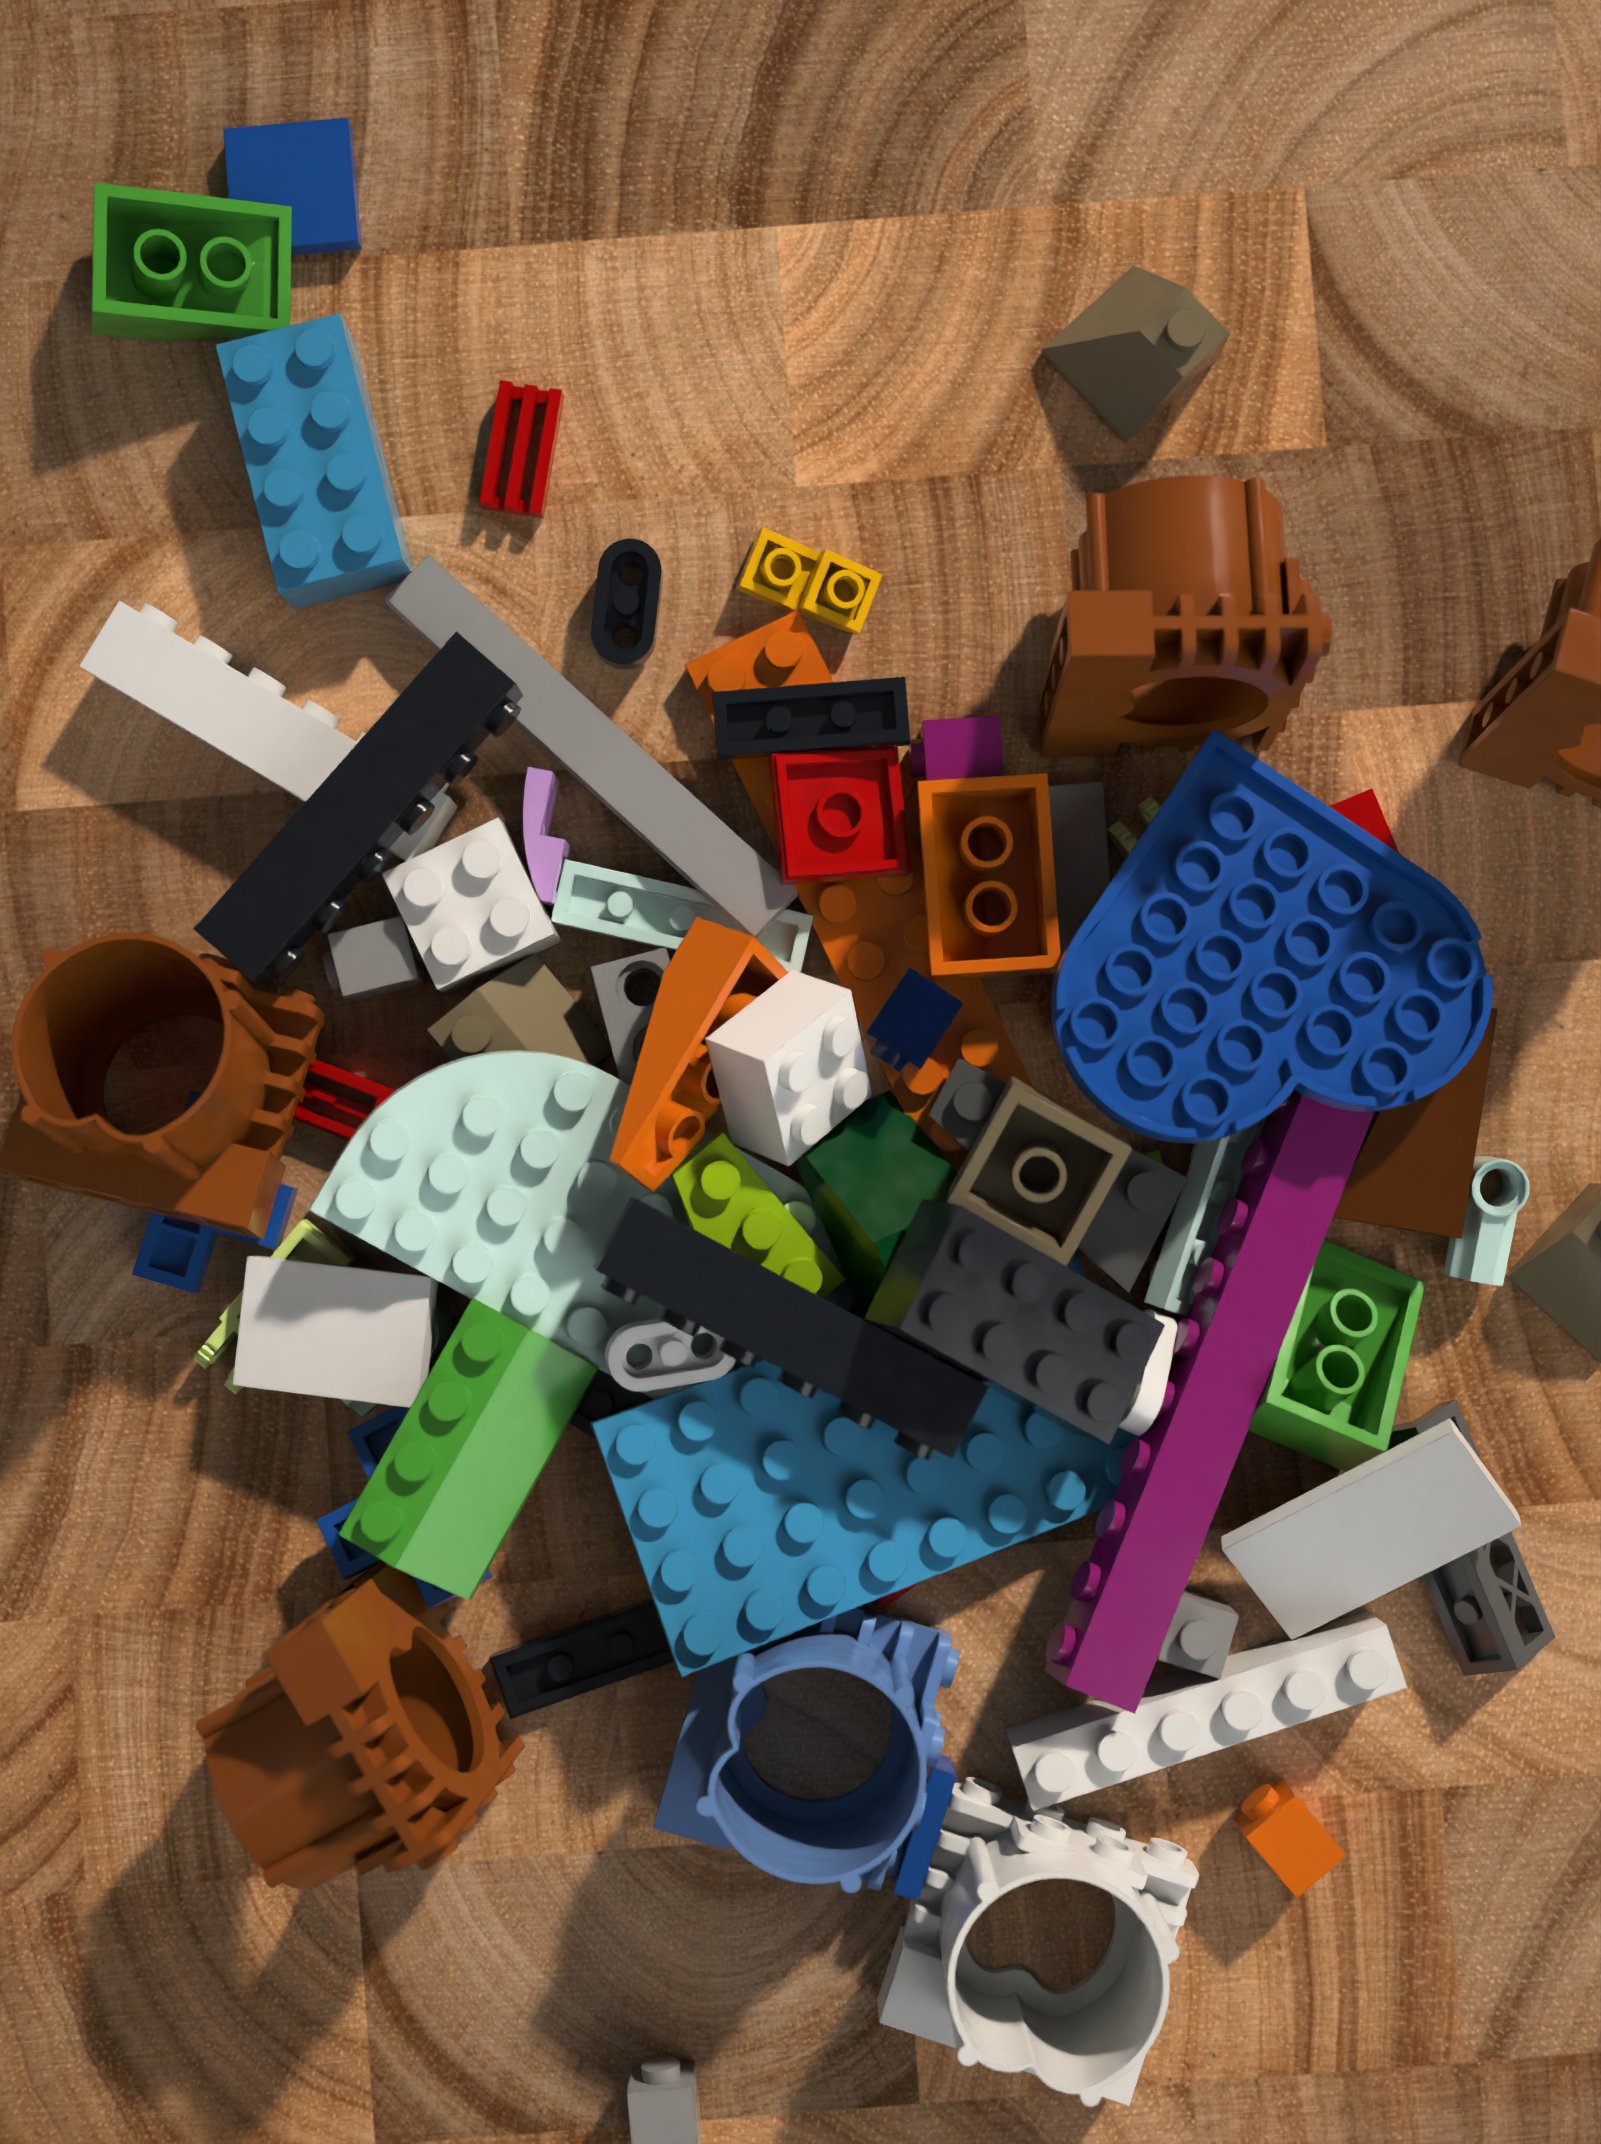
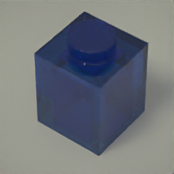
[864,967,964,1074]

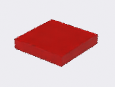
[768,746,911,885]

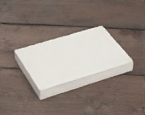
[233,1255,438,1408]

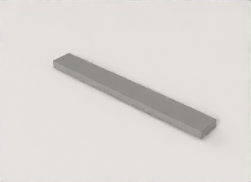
[385,555,798,939]

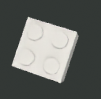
[382,817,562,995]
[705,970,872,1166]

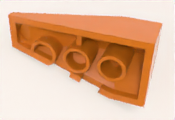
[609,917,789,1192]

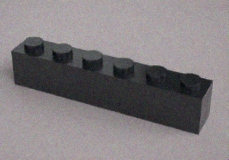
[194,631,523,986]
[593,1197,989,1461]

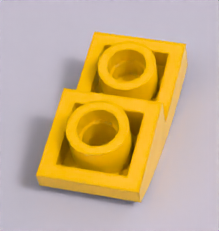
[735,527,883,635]

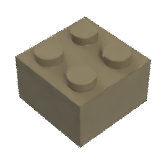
[947,1076,1132,1266]

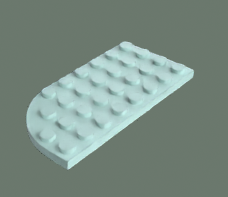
[309,1050,856,1399]

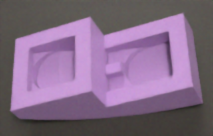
[523,767,571,908]

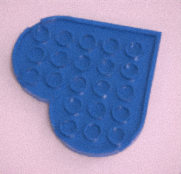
[1051,729,1493,1143]

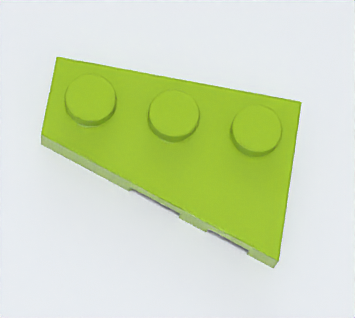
[670,1130,845,1298]

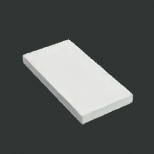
[1221,1418,1522,1640]

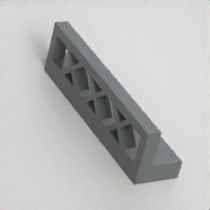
[1387,1399,1555,1676]

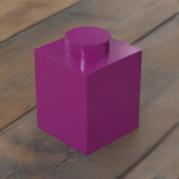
[909,716,1004,781]

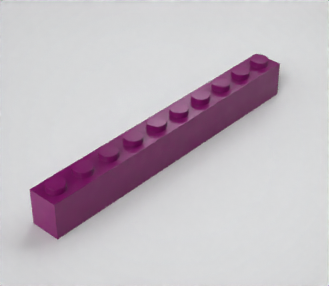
[1044,1090,1375,1714]

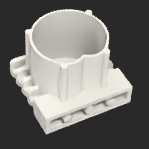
[877,1777,1199,2107]

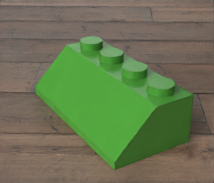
[338,1298,599,1600]

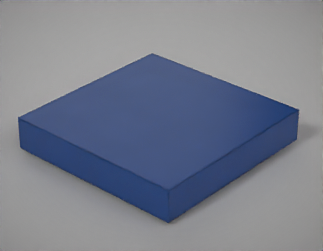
[223,118,362,255]

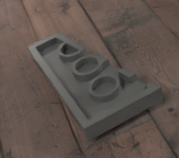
[927,1058,1188,1293]

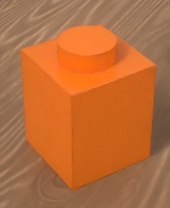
[1234,1778,1346,1898]

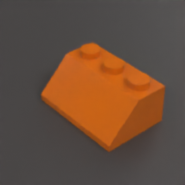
[917,773,1061,978]

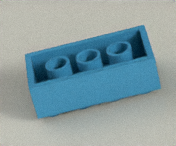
[216,313,413,609]

